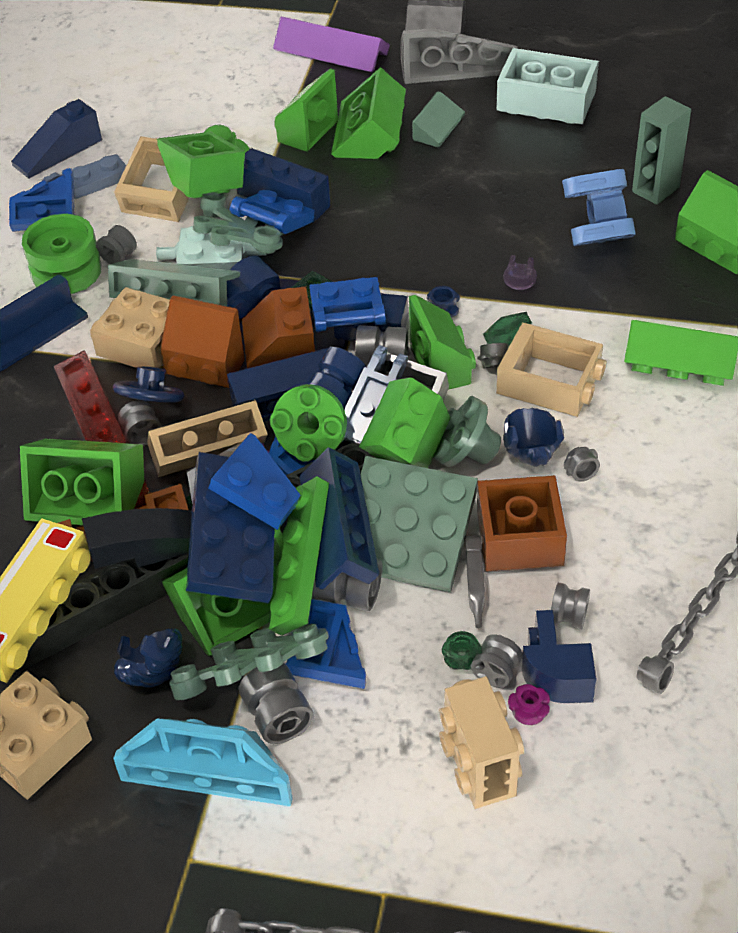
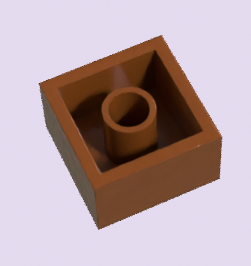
[477,475,567,572]

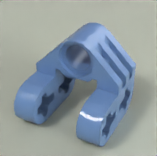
[562,169,636,246]

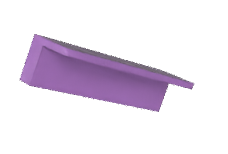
[273,16,390,72]

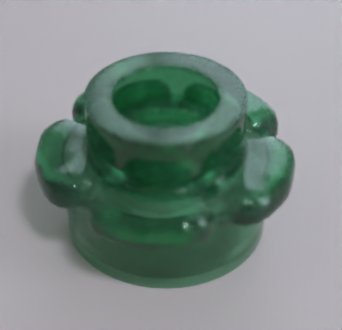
[442,631,482,670]

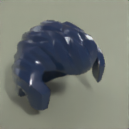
[503,407,565,467]
[114,628,183,687]

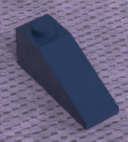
[11,99,102,179]

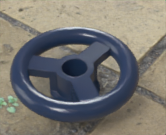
[113,366,184,402]

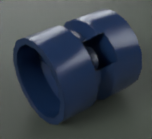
[307,347,367,409]

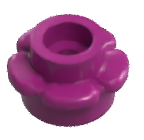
[508,684,550,725]

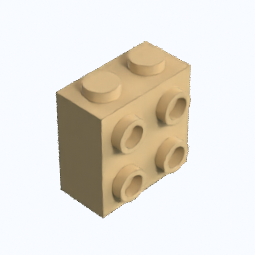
[90,287,170,368]
[0,671,92,800]
[439,676,524,809]

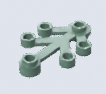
[193,192,283,254]
[169,624,329,700]

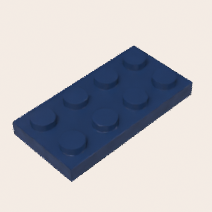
[186,452,275,603]

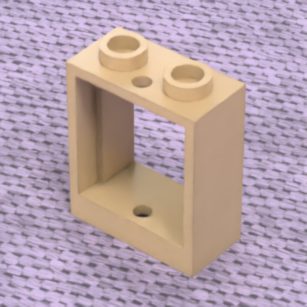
[114,136,190,222]
[497,323,607,417]

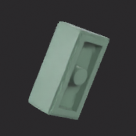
[412,91,465,147]

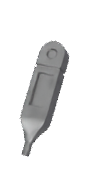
[465,535,484,628]

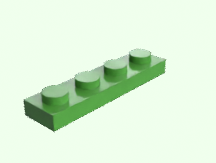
[269,476,329,636]

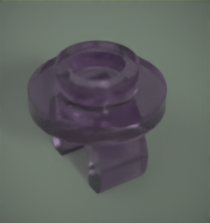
[504,255,537,290]

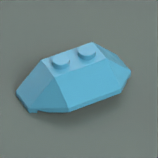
[114,718,292,807]

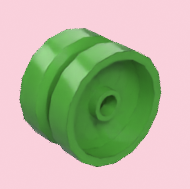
[22,214,102,294]

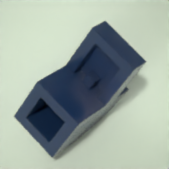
[521,610,596,703]

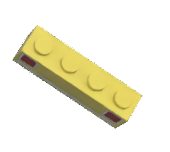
[0,518,91,683]

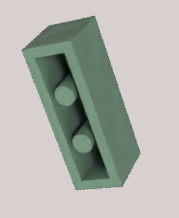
[632,96,691,205]

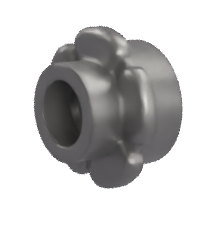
[477,343,508,368]
[564,447,600,481]

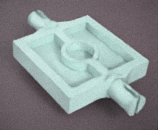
[156,226,267,270]

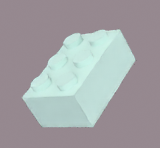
[497,48,599,124]

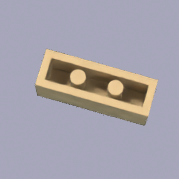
[147,400,268,477]

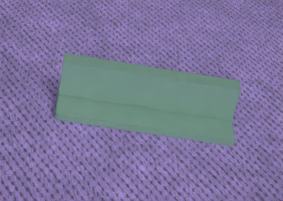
[108,259,240,307]

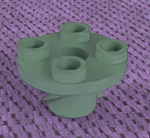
[433,396,501,467]

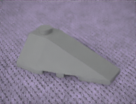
[400,28,518,84]

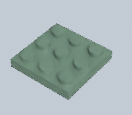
[360,456,478,593]

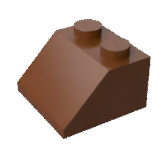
[242,287,315,369]
[160,295,245,388]

